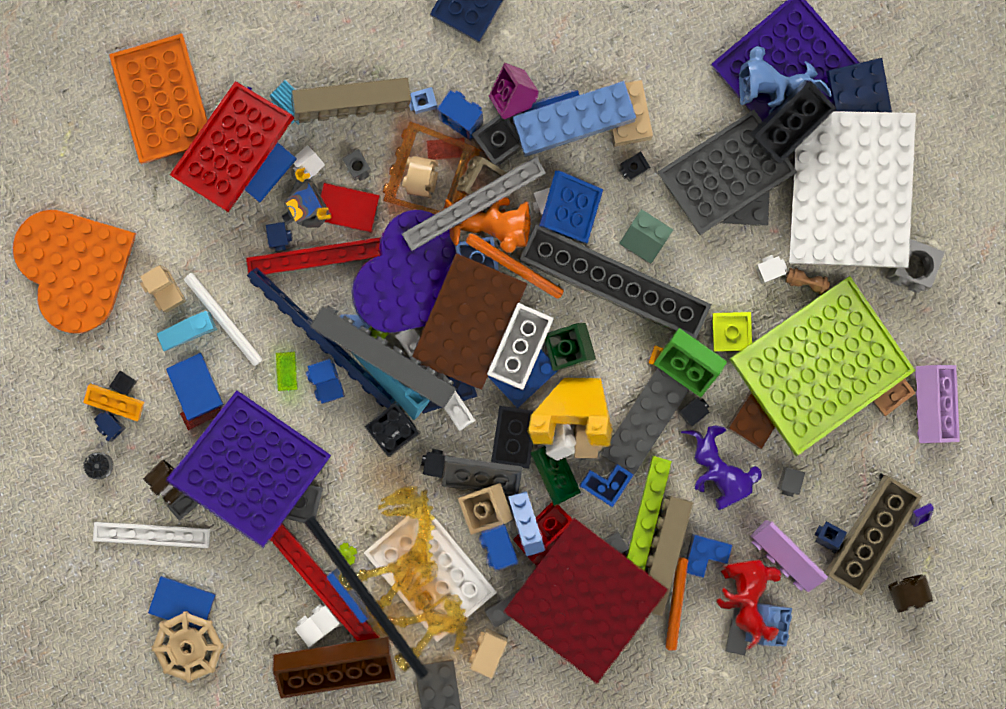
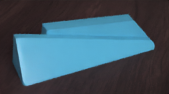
[352,353,430,420]

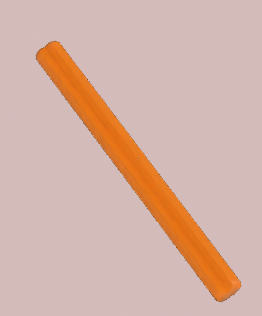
[466,233,564,299]

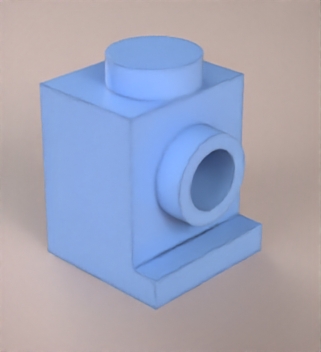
[409,87,437,114]

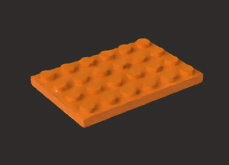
[109,33,208,164]

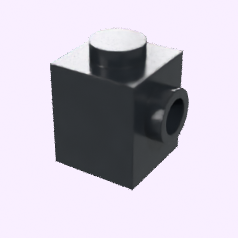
[421,449,447,478]

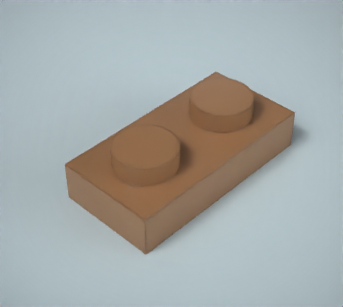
[873,379,915,416]

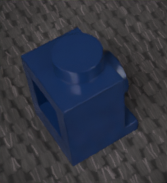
[94,412,126,442]
[814,521,847,554]

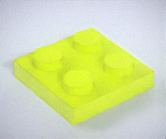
[712,312,752,352]

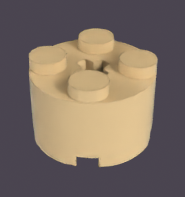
[402,156,438,198]

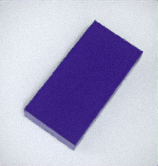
[910,503,934,527]

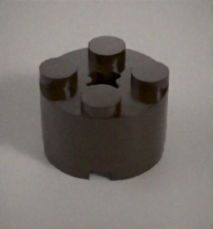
[143,460,183,506]
[888,574,933,613]

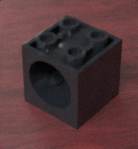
[364,402,421,457]

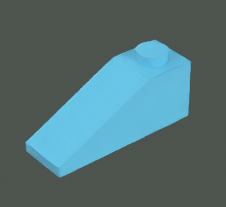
[157,311,217,352]

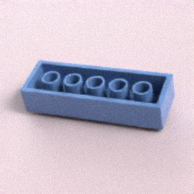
[513,81,636,157]

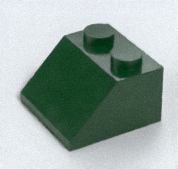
[545,323,596,371]

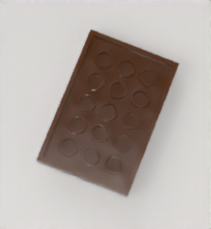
[412,253,528,390]

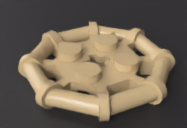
[151,611,224,683]

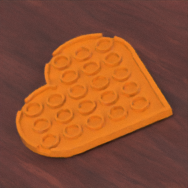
[13,210,136,334]

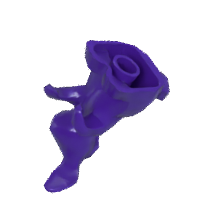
[681,425,762,510]

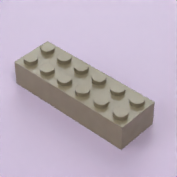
[291,77,411,123]
[824,475,923,596]
[646,495,693,617]

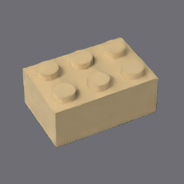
[611,80,653,147]

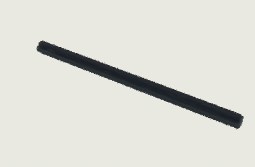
[305,516,428,680]

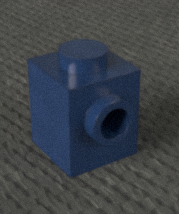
[265,222,293,252]

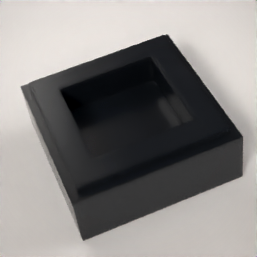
[109,371,137,396]

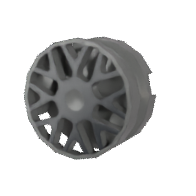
[83,452,114,479]

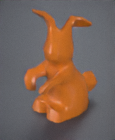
[445,197,531,253]

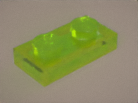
[276,351,298,391]

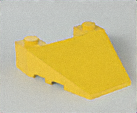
[529,378,612,446]

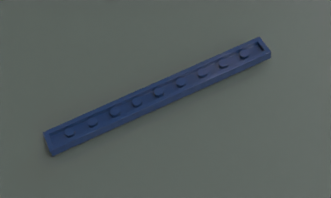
[247,268,395,408]

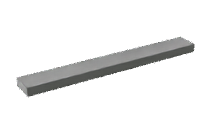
[402,156,546,251]

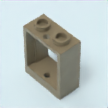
[457,156,510,212]

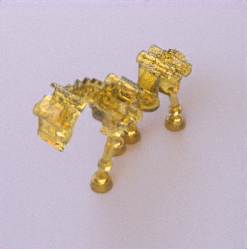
[338,485,468,672]

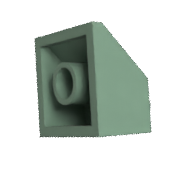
[619,209,673,264]

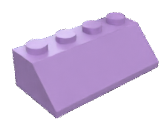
[915,365,960,443]
[750,520,828,592]

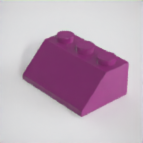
[489,62,539,119]

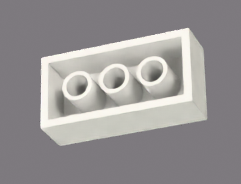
[487,303,554,390]

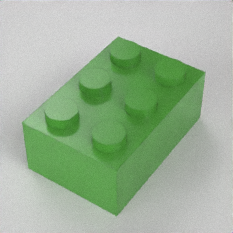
[653,328,727,397]

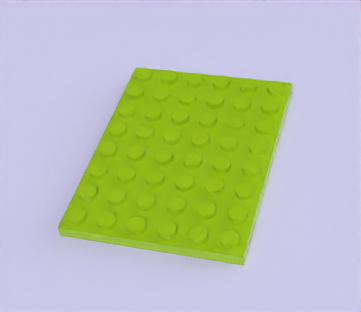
[729,276,915,456]

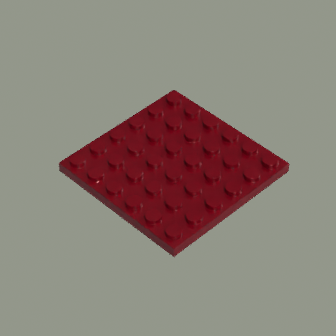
[503,517,669,684]

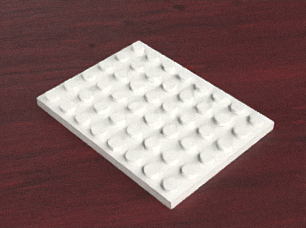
[789,111,916,268]

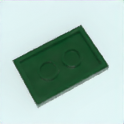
[531,446,581,506]

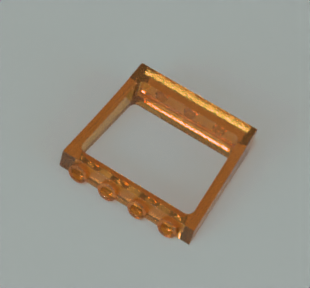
[383,121,481,215]

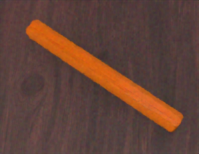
[665,557,688,651]

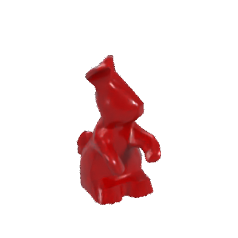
[716,560,781,650]

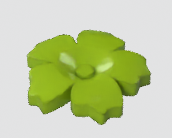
[338,542,358,565]

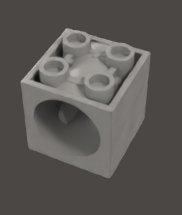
[886,239,945,293]

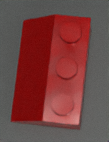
[513,502,573,566]

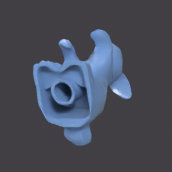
[739,46,831,115]

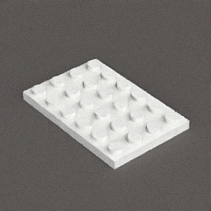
[364,503,497,642]

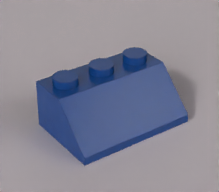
[245,142,297,203]

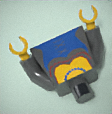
[282,168,331,228]

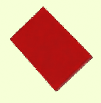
[321,183,380,233]

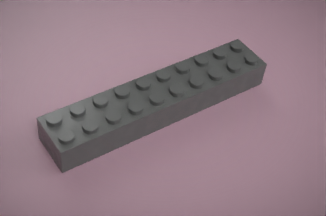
[520,224,712,339]

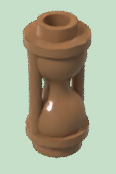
[785,267,830,295]

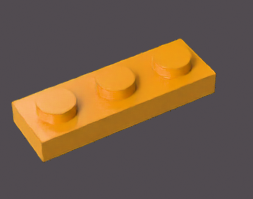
[83,383,145,421]

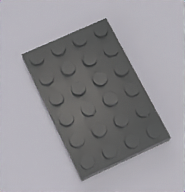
[658,110,797,235]

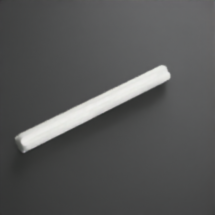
[184,273,262,366]

